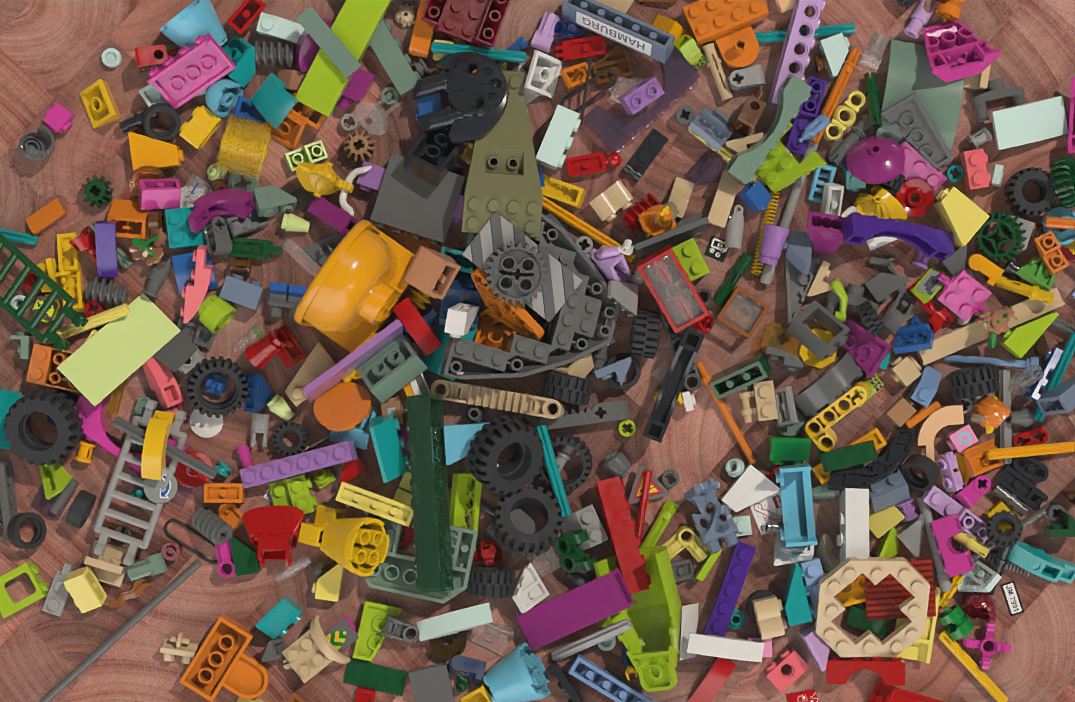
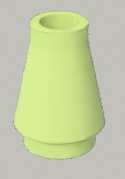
[281,213,310,233]
[266,394,295,422]

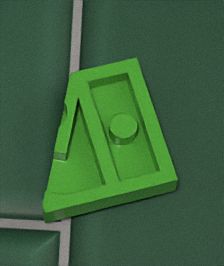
[1016,256,1057,292]

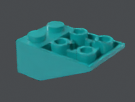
[781,562,814,626]

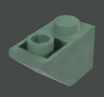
[253,185,297,217]

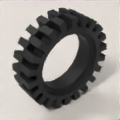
[187,356,248,418]

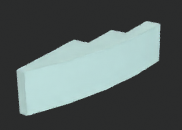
[416,603,493,641]

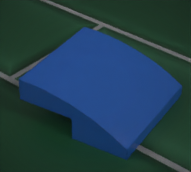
[172,251,218,295]

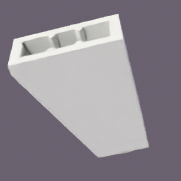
[720,463,780,512]

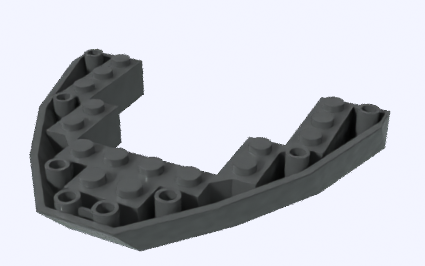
[439,214,620,379]

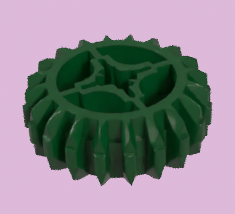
[1050,156,1075,209]
[974,210,1027,262]

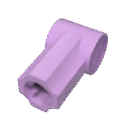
[530,11,561,53]

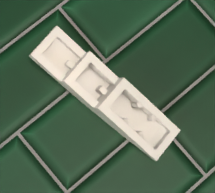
[686,632,765,662]

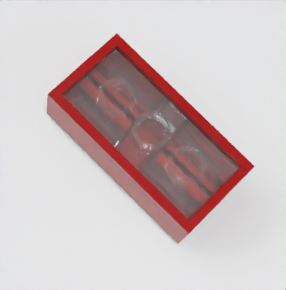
[636,244,710,333]

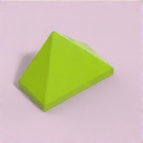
[39,462,72,500]
[875,527,902,559]

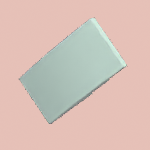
[991,96,1069,150]

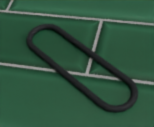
[580,58,592,125]
[561,68,618,112]
[164,519,218,564]

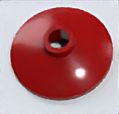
[896,179,935,218]
[175,451,213,488]

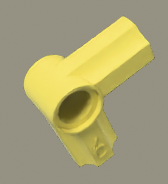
[661,525,710,562]

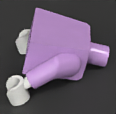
[589,239,644,284]

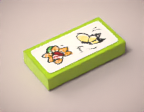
[695,548,722,581]

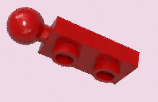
[565,152,622,178]

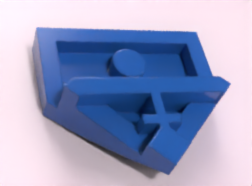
[893,315,934,354]

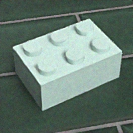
[536,105,581,171]

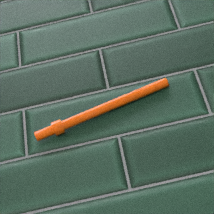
[696,361,757,464]

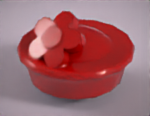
[693,314,714,334]

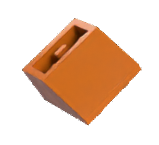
[107,199,151,240]

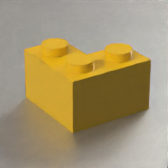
[298,504,347,547]

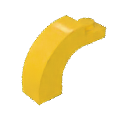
[141,410,175,481]

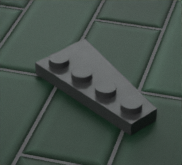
[881,92,953,169]

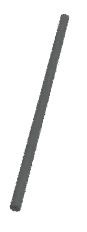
[40,559,202,702]

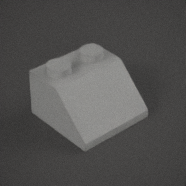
[561,503,608,550]

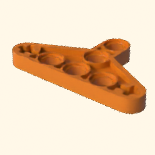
[471,267,544,341]

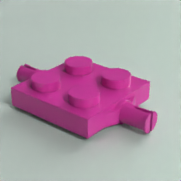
[936,268,992,322]

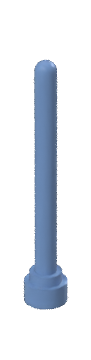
[944,354,1039,373]

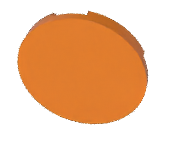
[313,382,372,431]

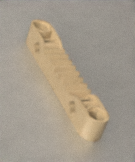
[431,380,565,419]

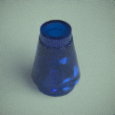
[554,19,584,39]

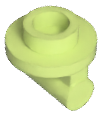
[207,162,229,181]

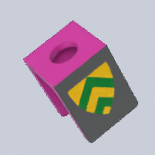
[324,615,359,652]

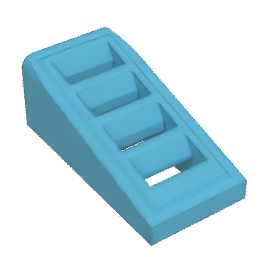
[808,163,837,203]

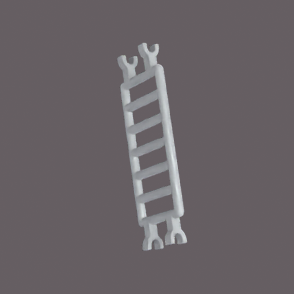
[93,399,187,566]

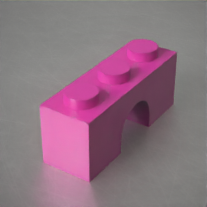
[930,513,975,577]

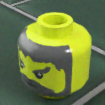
[31,293,60,323]

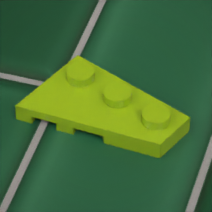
[352,600,403,661]

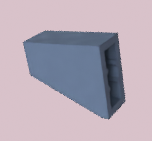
[1036,375,1075,416]

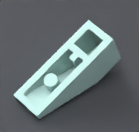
[256,12,305,45]

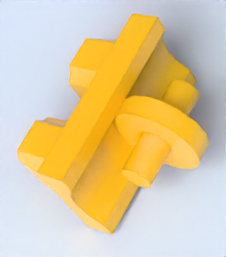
[37,258,71,292]

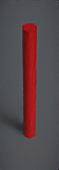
[635,469,653,542]

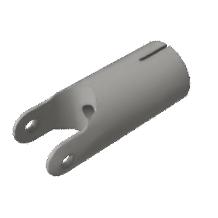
[724,205,744,249]

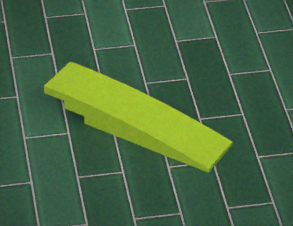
[295,0,392,117]

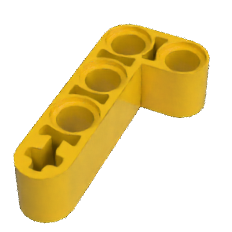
[805,382,870,452]

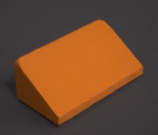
[25,198,68,235]

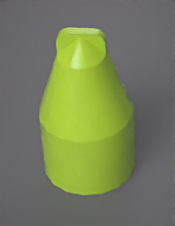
[594,546,682,692]

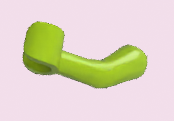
[831,278,848,323]

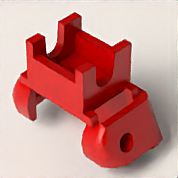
[242,505,307,568]

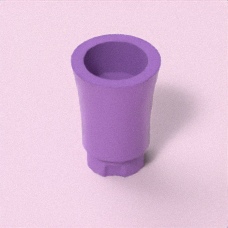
[758,223,790,266]

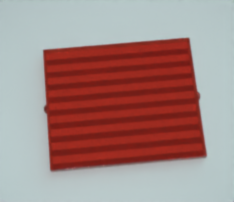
[864,559,936,620]

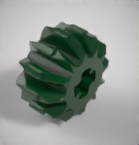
[80,175,114,208]

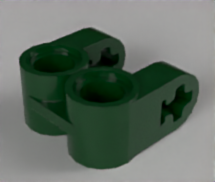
[554,529,598,573]

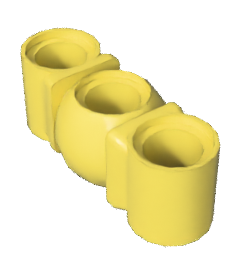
[823,91,865,141]

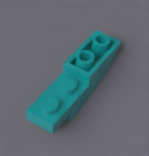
[1009,541,1075,584]

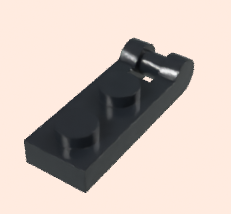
[622,128,669,182]
[994,465,1049,512]
[549,662,583,702]

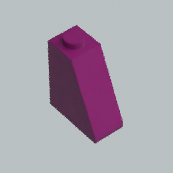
[308,197,359,235]
[806,211,846,254]

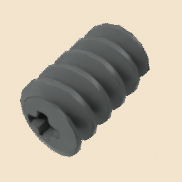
[255,41,296,67]
[86,276,129,306]
[191,507,233,545]

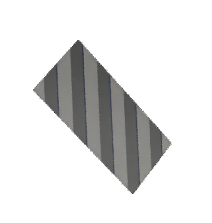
[463,212,582,322]

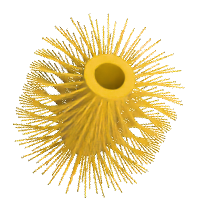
[216,114,273,180]

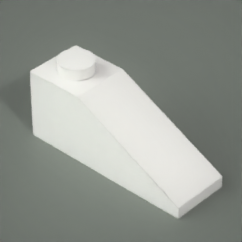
[444,303,479,338]

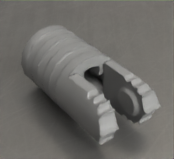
[250,413,270,448]

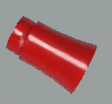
[245,329,288,368]

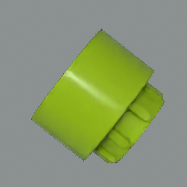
[197,295,237,334]

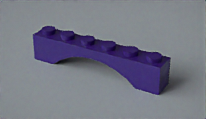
[842,212,954,260]
[702,539,757,637]

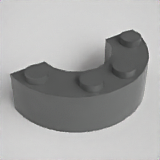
[794,350,863,418]

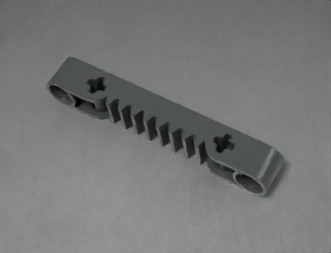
[495,399,630,431]

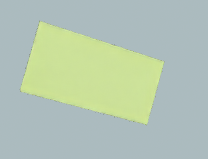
[57,293,181,406]

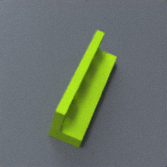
[448,472,482,552]

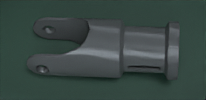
[142,256,173,299]

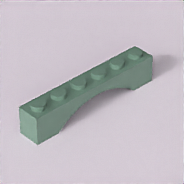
[723,74,812,184]

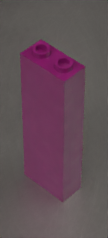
[516,568,635,650]

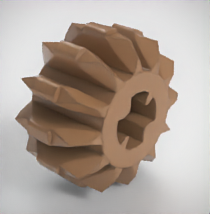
[343,130,376,162]

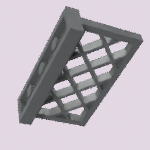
[631,213,709,259]
[0,461,21,540]

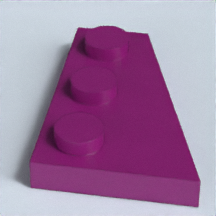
[844,318,892,379]

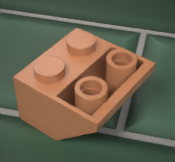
[403,245,461,300]

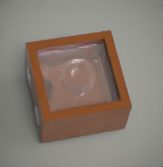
[715,286,770,339]

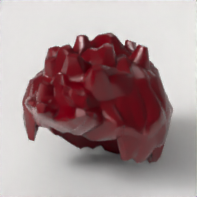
[963,592,997,622]

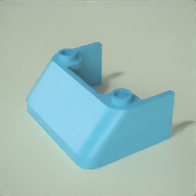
[775,463,818,547]

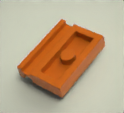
[960,439,1004,478]

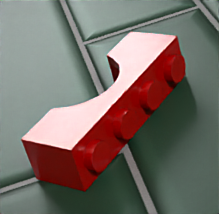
[827,655,905,686]

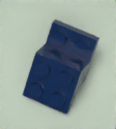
[439,271,481,328]

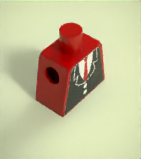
[134,44,179,73]

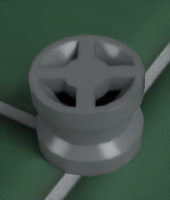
[675,105,695,126]

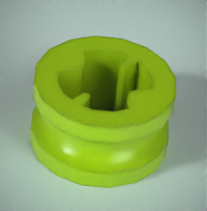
[618,419,636,437]

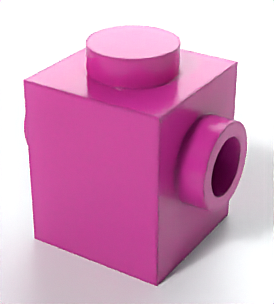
[43,102,76,134]

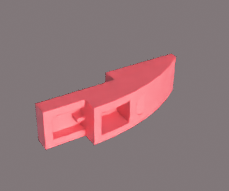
[180,245,213,323]
[142,355,187,420]

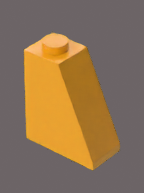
[128,132,185,172]

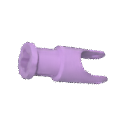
[903,0,938,39]

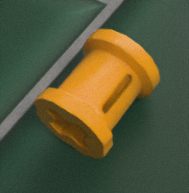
[74,440,96,463]

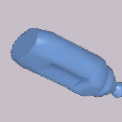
[799,113,830,143]

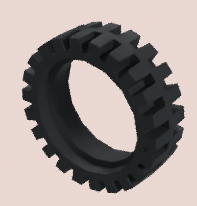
[538,433,593,492]

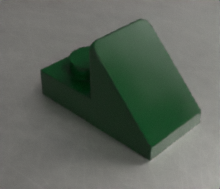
[1043,511,1075,538]

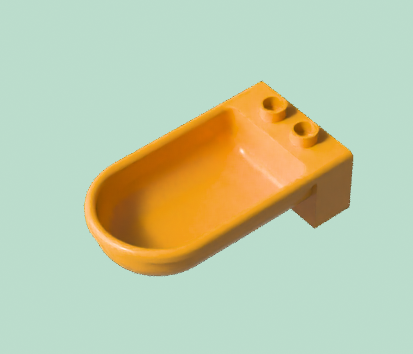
[294,220,415,353]

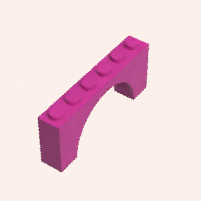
[74,393,189,475]

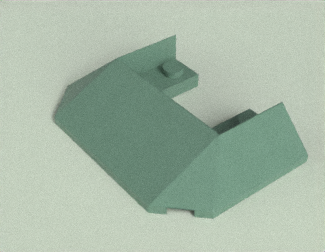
[364,511,478,604]

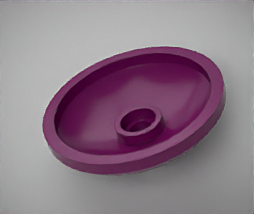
[846,136,905,184]

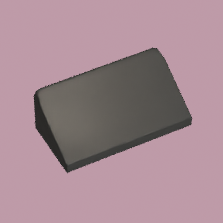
[262,638,285,662]

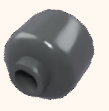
[603,450,631,480]

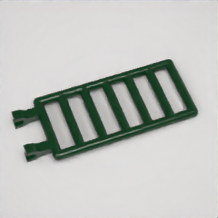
[0,233,89,351]

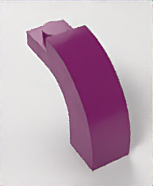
[295,17,335,72]
[188,189,256,233]

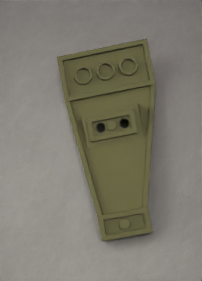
[461,70,543,237]

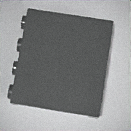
[370,154,466,246]

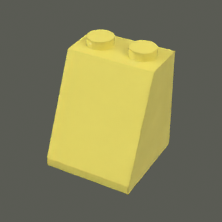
[934,187,989,248]

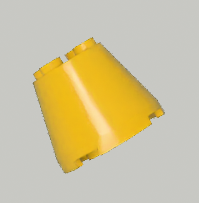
[320,517,389,577]

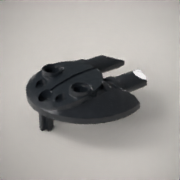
[413,52,510,144]

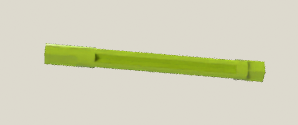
[596,499,679,628]

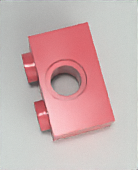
[764,648,810,693]

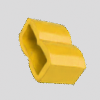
[179,105,223,151]

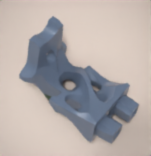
[683,478,738,554]

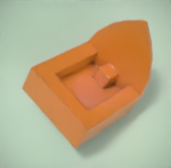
[218,503,244,531]

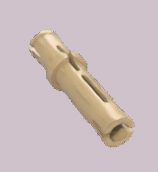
[702,43,733,101]

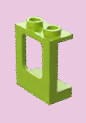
[0,561,49,618]

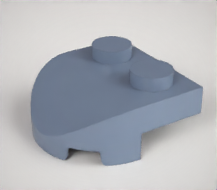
[688,107,733,151]

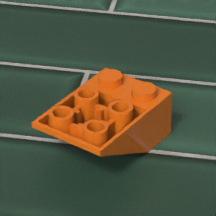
[26,344,81,393]

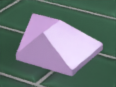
[799,626,830,672]

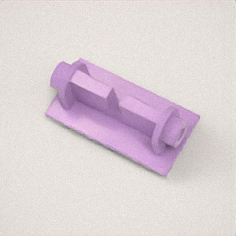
[936,451,964,492]

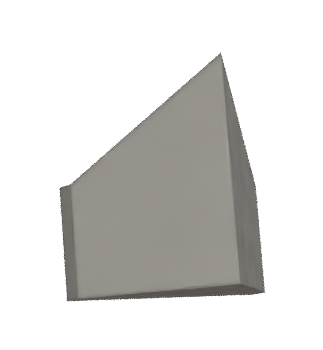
[607,280,639,317]

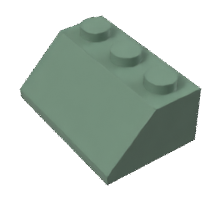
[357,334,428,403]

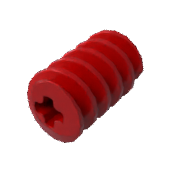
[622,193,660,234]

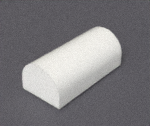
[820,183,845,216]

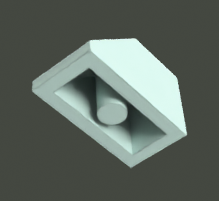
[818,33,850,79]

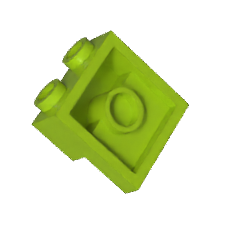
[268,474,318,514]

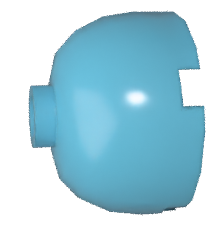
[205,78,243,117]

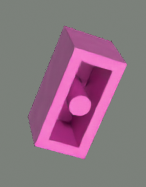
[138,179,181,210]

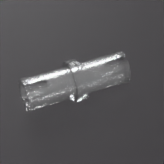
[273,554,312,585]

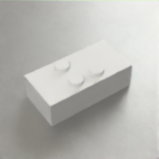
[836,488,869,564]

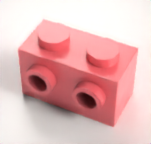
[959,149,991,191]

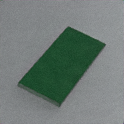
[343,658,408,696]

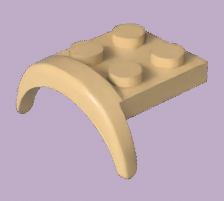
[282,615,351,684]

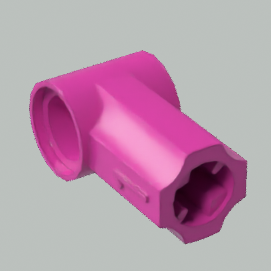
[215,539,236,578]

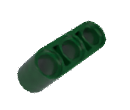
[819,440,878,472]

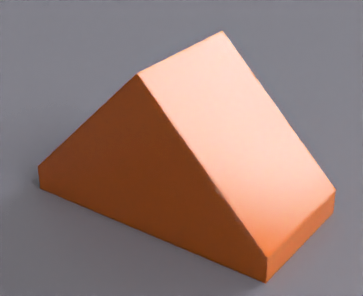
[559,62,593,92]

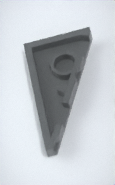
[784,258,822,326]

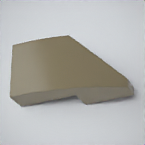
[816,533,839,573]

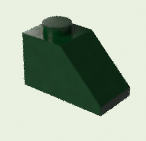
[230,536,262,576]

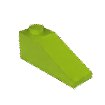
[1000,312,1059,358]

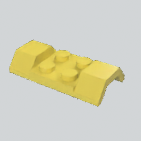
[894,585,941,664]

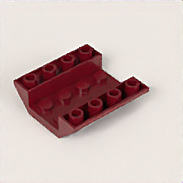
[421,0,511,47]

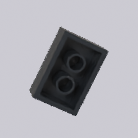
[404,126,467,187]

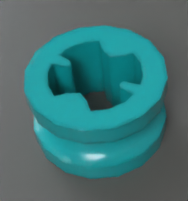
[945,165,964,183]
[214,460,233,478]

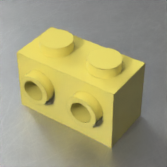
[63,565,107,613]

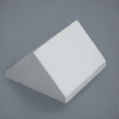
[524,50,563,99]

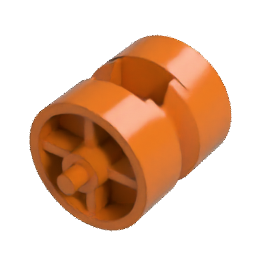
[934,0,966,22]

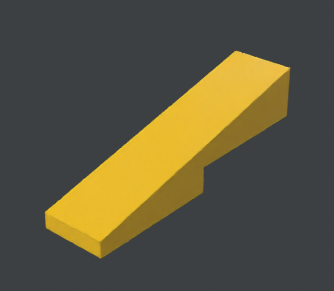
[512,164,587,209]
[57,232,85,313]

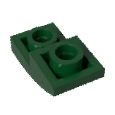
[845,605,891,636]

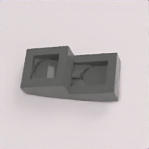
[176,318,216,349]

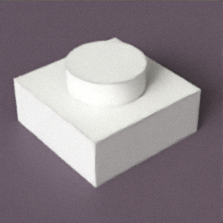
[681,391,696,412]

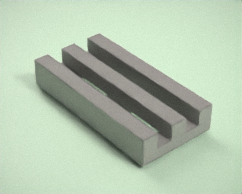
[774,386,798,428]

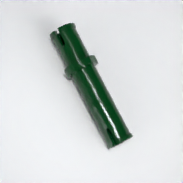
[864,72,882,129]
[712,252,754,306]

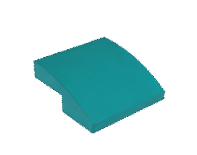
[251,72,298,129]

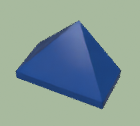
[244,373,275,413]

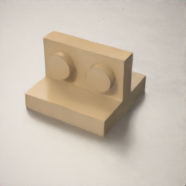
[84,539,128,587]

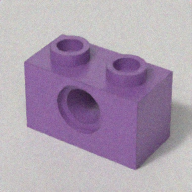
[618,77,665,115]

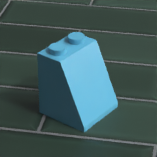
[444,422,490,465]

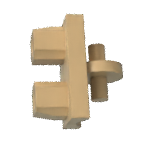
[160,632,199,664]

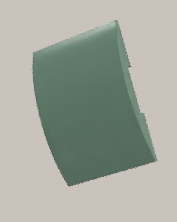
[874,39,965,165]

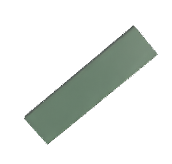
[296,6,362,79]

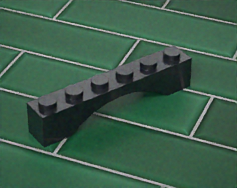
[642,328,705,443]

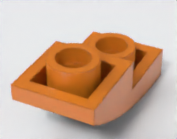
[1034,230,1069,276]

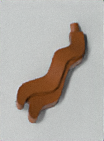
[104,577,151,607]

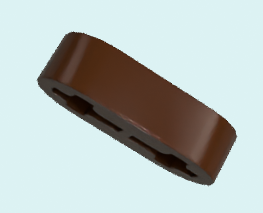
[148,209,164,229]

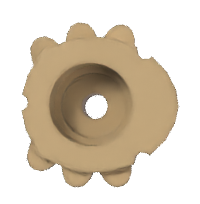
[394,4,416,28]

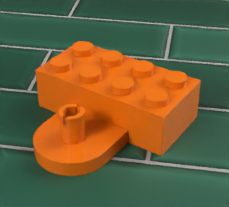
[682,0,769,69]
[179,613,269,702]

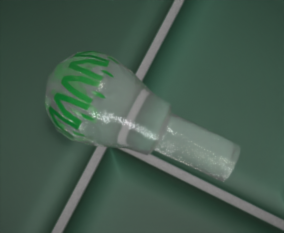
[232,325,265,353]

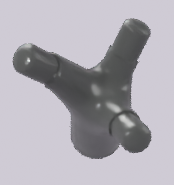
[869,256,897,275]

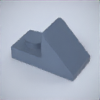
[594,357,632,385]

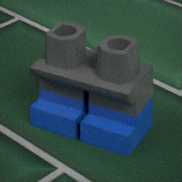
[268,282,308,319]

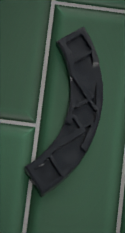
[828,427,917,491]

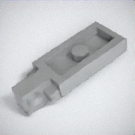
[42,562,74,617]

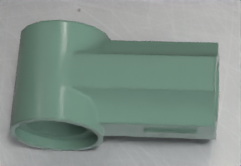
[126,552,168,581]

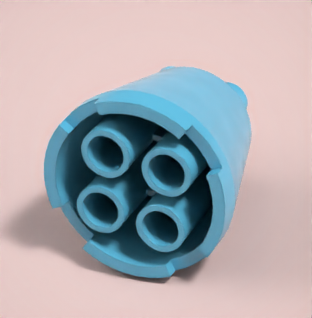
[160,0,228,48]
[483,642,551,702]

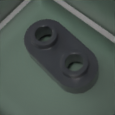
[1011,456,1049,482]

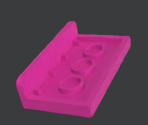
[146,33,236,110]

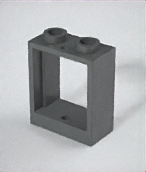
[787,300,850,360]

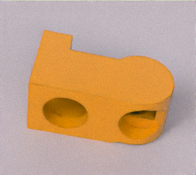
[966,254,1004,287]

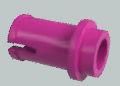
[236,444,255,469]

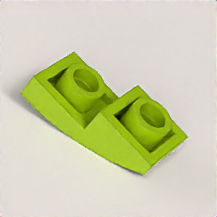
[283,140,329,173]

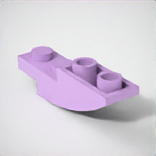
[921,485,989,544]

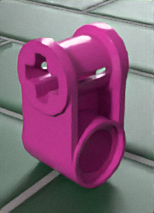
[954,474,991,509]

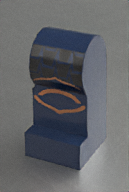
[447,655,487,685]

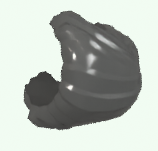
[18,125,55,161]

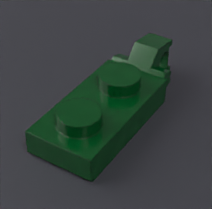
[228,237,283,259]

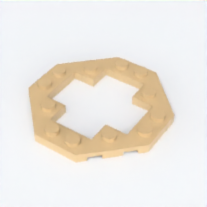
[815,557,930,657]

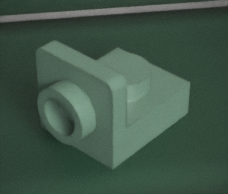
[10,332,34,359]

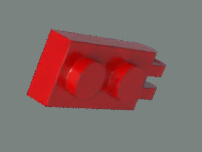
[553,35,607,61]

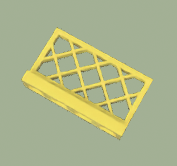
[336,482,416,527]

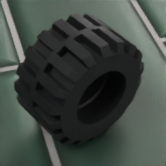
[1004,167,1056,217]
[629,309,661,359]
[947,364,1000,399]
[541,370,594,406]
[466,565,516,598]

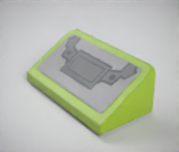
[911,266,951,304]

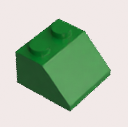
[767,437,811,464]

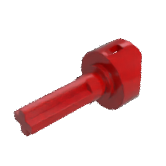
[69,226,111,278]
[908,282,954,334]
[473,539,502,566]

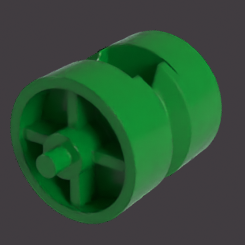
[938,604,974,641]

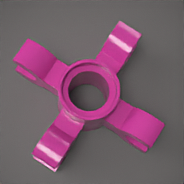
[963,621,1012,669]

